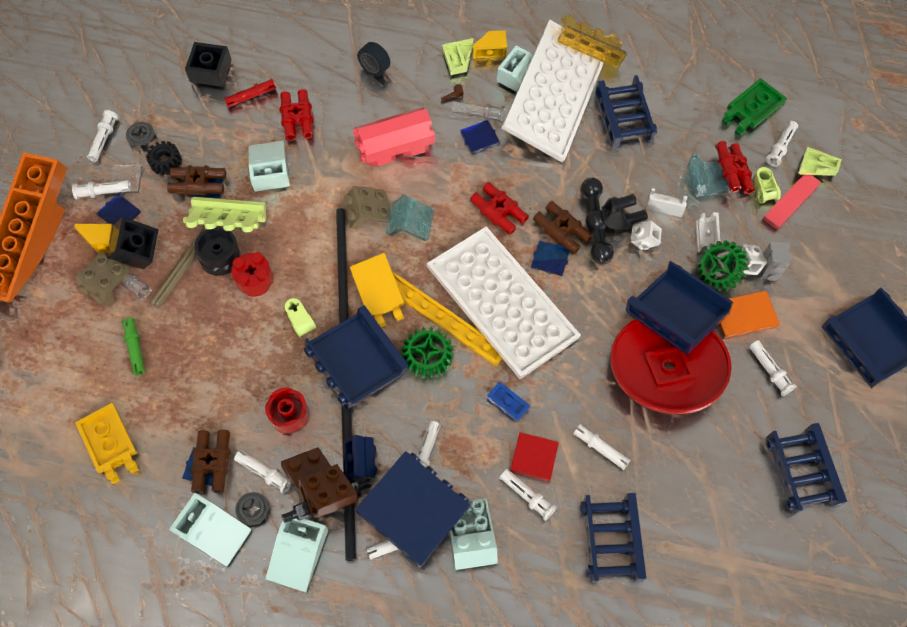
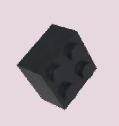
[185,42,232,87]
[107,217,159,270]

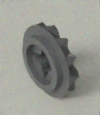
[126,122,155,148]
[235,492,270,526]

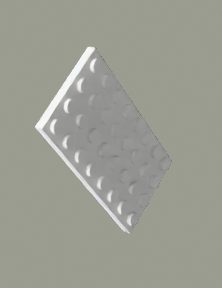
[501,20,607,162]
[427,226,581,379]

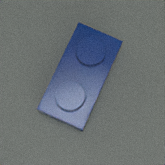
[487,381,530,423]

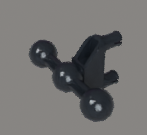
[580,177,648,265]

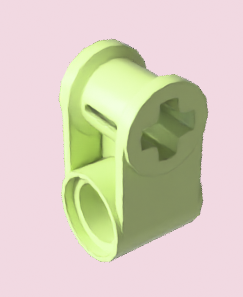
[752,167,781,204]
[285,298,316,337]

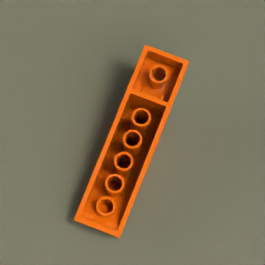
[0,152,67,303]

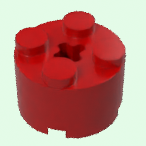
[232,252,274,297]
[265,387,309,434]

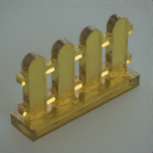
[558,14,627,68]

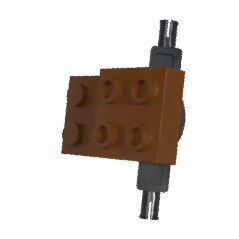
[281,447,372,523]

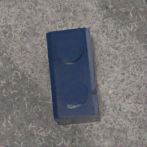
[344,435,377,482]

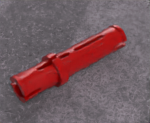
[224,78,276,108]

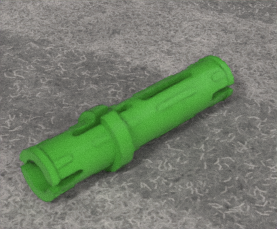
[122,318,146,376]

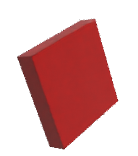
[510,432,559,482]

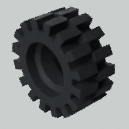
[146,141,182,176]

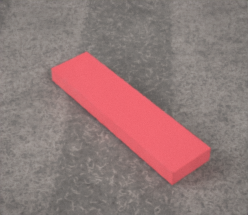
[763,175,821,230]

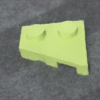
[798,147,842,176]

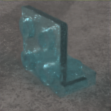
[687,154,730,197]
[386,194,434,241]

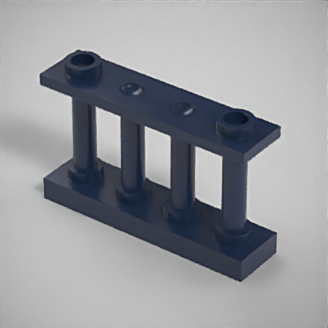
[595,75,657,148]
[766,423,847,516]
[580,493,647,584]

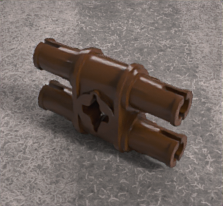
[167,165,227,196]
[533,201,593,255]
[190,430,231,494]

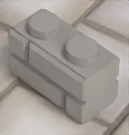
[760,241,792,281]

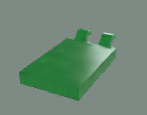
[722,78,787,135]

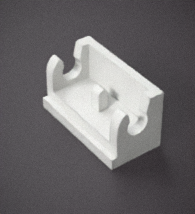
[646,188,688,217]
[695,212,721,254]

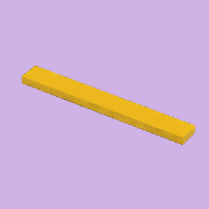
[392,271,503,367]

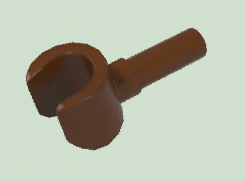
[441,84,464,102]

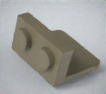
[344,186,392,229]
[75,253,130,307]

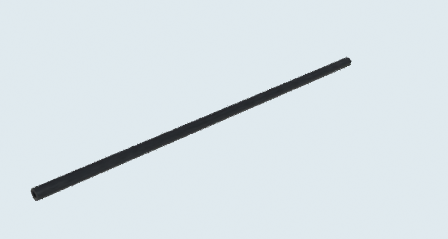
[336,208,356,561]

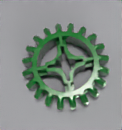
[697,240,749,291]
[401,327,454,378]

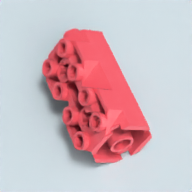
[353,107,435,166]

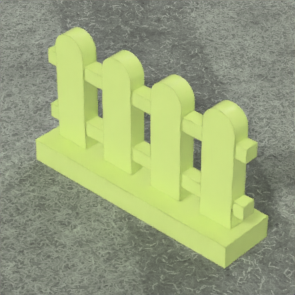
[183,197,266,232]

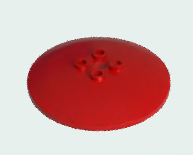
[611,319,732,414]

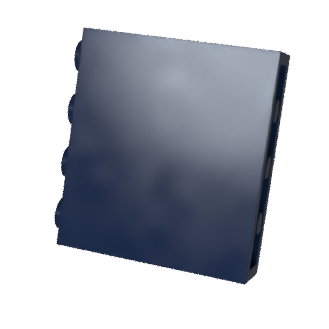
[626,261,733,355]
[821,287,907,389]
[303,305,409,409]
[355,451,471,568]

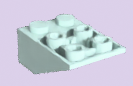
[497,45,533,92]
[248,140,290,192]
[169,493,251,567]
[450,498,498,570]
[266,518,328,592]

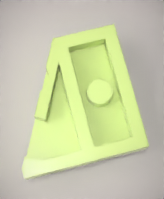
[442,38,474,75]

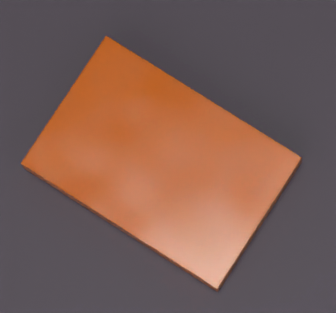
[719,291,780,339]

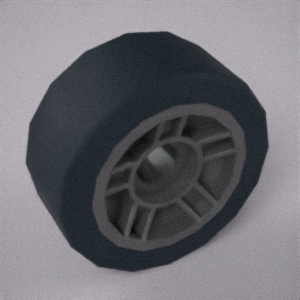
[357,42,391,76]

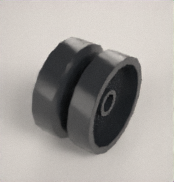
[195,227,240,276]

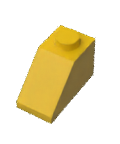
[473,30,507,59]
[74,224,114,254]

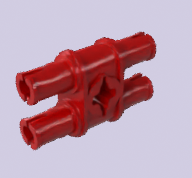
[279,89,314,141]
[715,141,755,194]
[470,182,529,235]

